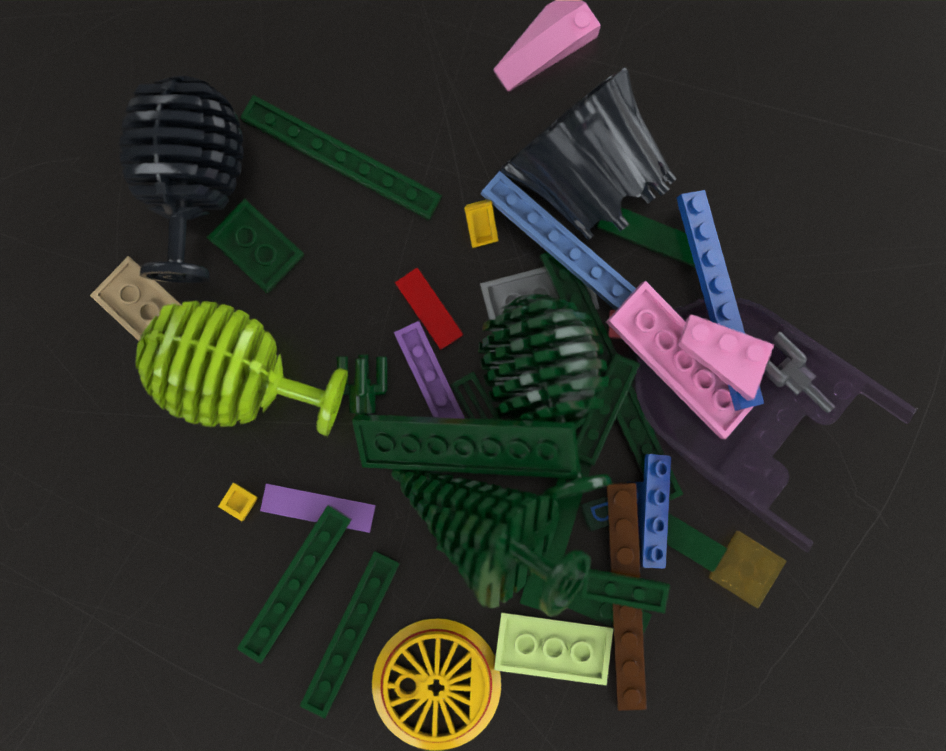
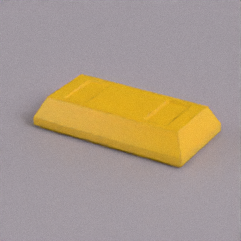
[464,199,498,248]

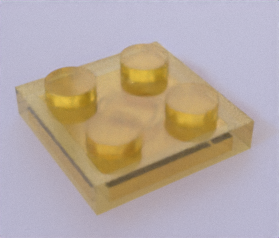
[708,531,786,609]

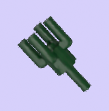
[337,354,387,415]

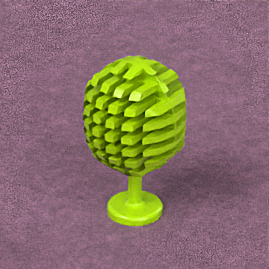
[136,301,348,436]

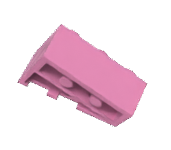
[678,315,774,401]

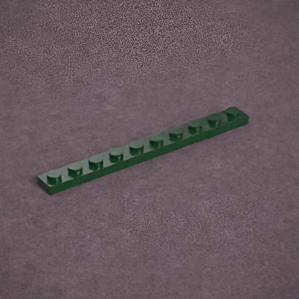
[539,252,683,501]

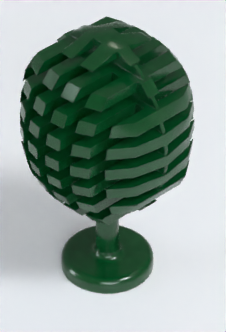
[479,294,612,500]

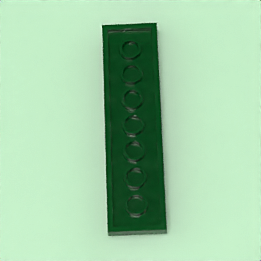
[352,414,580,479]

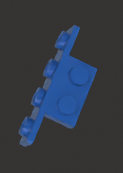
[627,454,671,568]

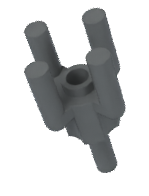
[764,331,836,414]

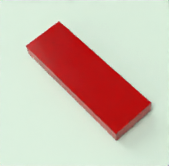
[395,267,463,351]

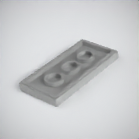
[480,267,599,320]

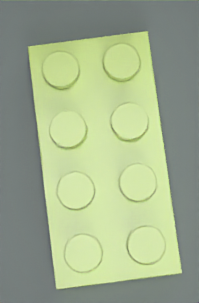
[494,612,613,685]

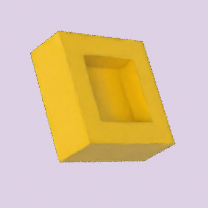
[218,483,258,521]

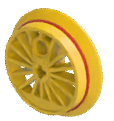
[372,618,501,750]

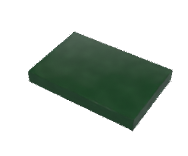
[207,199,305,294]

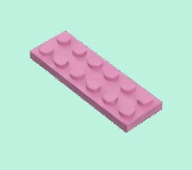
[606,281,753,439]

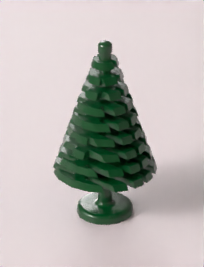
[391,469,590,616]

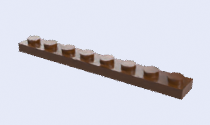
[607,482,647,711]

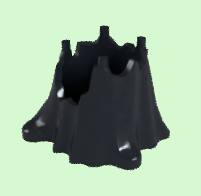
[496,67,677,240]

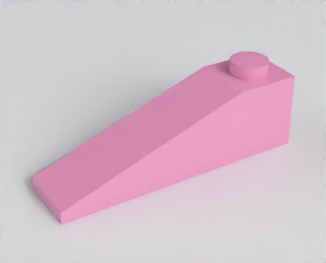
[494,0,601,92]

